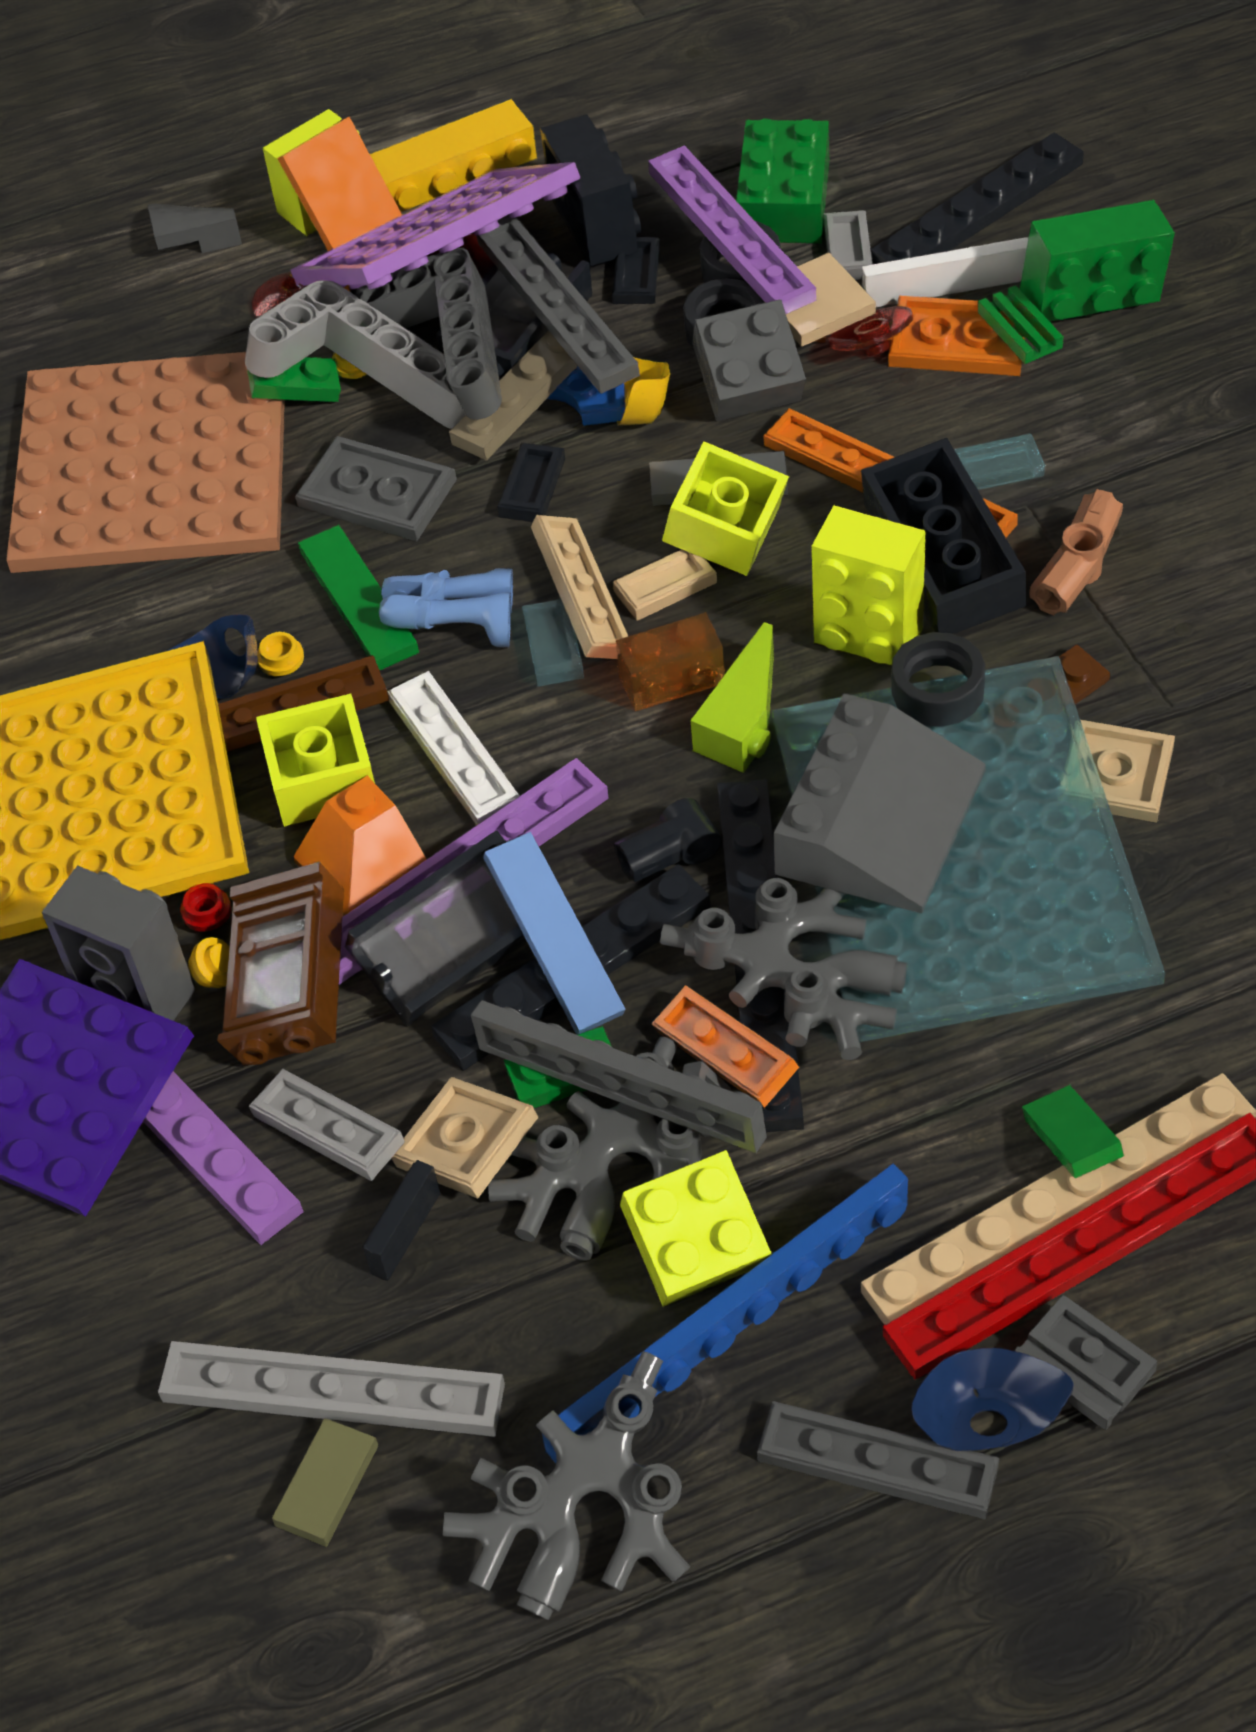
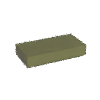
[272,1418,378,1547]

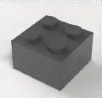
[692,299,806,422]

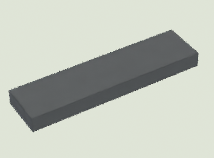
[757,1401,999,1520]

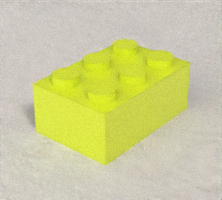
[812,506,925,665]

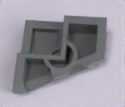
[147,204,242,253]

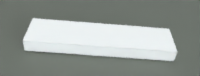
[862,237,1029,307]
[387,671,519,825]

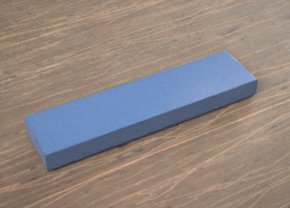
[483,832,626,1035]

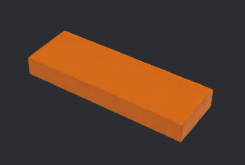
[652,985,799,1108]

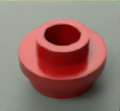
[180,883,231,932]

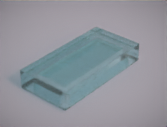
[954,433,1045,490]
[522,599,584,686]

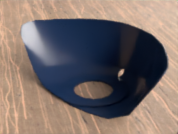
[167,614,258,699]
[911,1348,1074,1451]

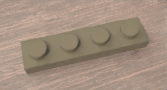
[449,331,577,461]

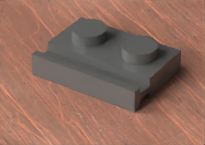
[1014,1295,1157,1430]

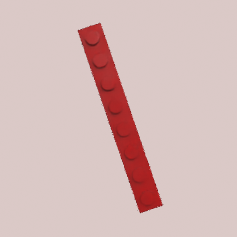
[883,1113,1256,1380]

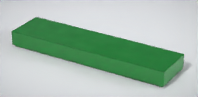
[298,525,419,671]

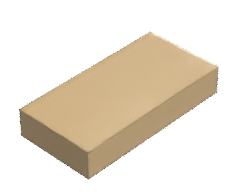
[613,549,717,621]

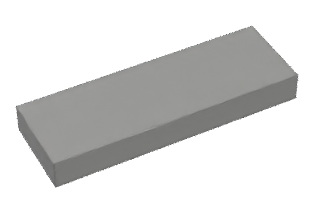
[249,1068,405,1181]

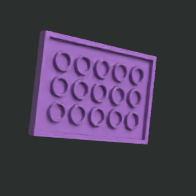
[290,162,580,290]

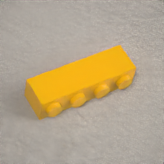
[370,99,537,212]

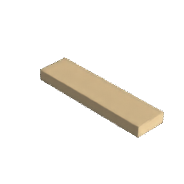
[531,515,633,660]

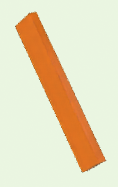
[764,408,1018,538]

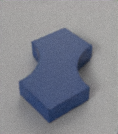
[547,366,626,425]

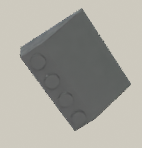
[774,693,986,914]

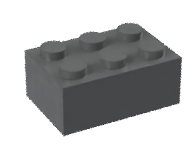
[42,865,196,1021]

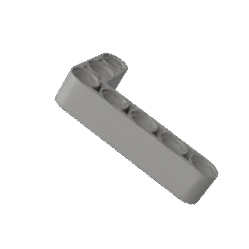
[245,280,466,429]

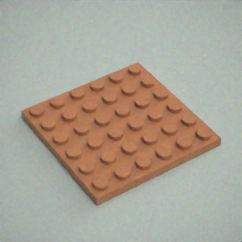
[7,352,285,573]

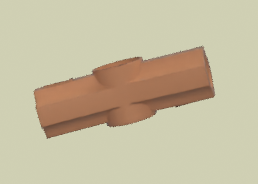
[1030,489,1123,616]

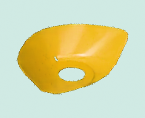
[617,358,670,425]

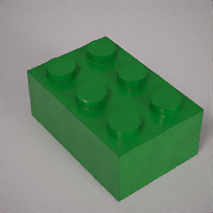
[736,119,829,243]
[1020,200,1175,322]

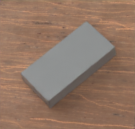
[824,210,872,280]

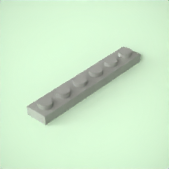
[158,1341,505,1437]

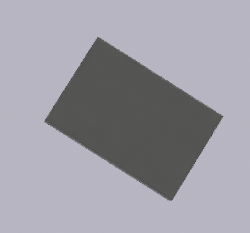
[295,436,457,542]

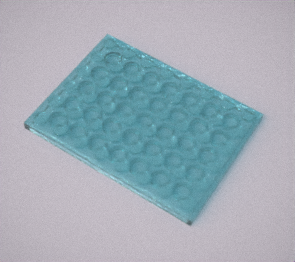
[772,656,1165,1042]

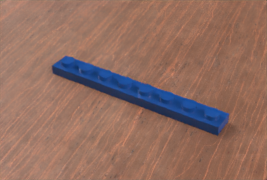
[542,1163,908,1464]

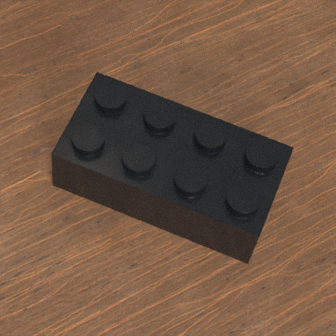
[861,437,1026,634]

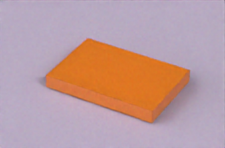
[277,117,402,251]
[888,296,1025,376]

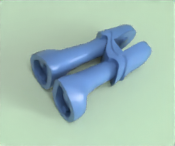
[379,568,513,647]

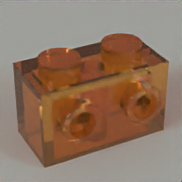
[615,612,724,712]

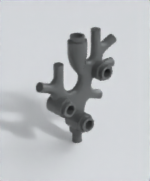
[660,878,908,1060]
[488,1037,702,1261]
[443,1351,691,1621]

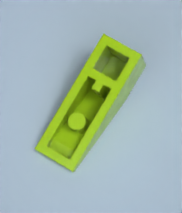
[691,622,774,773]

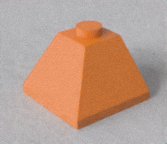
[293,775,427,916]

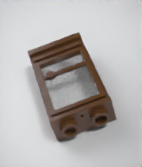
[217,862,344,1066]

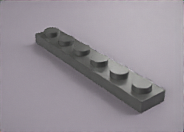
[477,216,640,394]
[471,1000,767,1153]

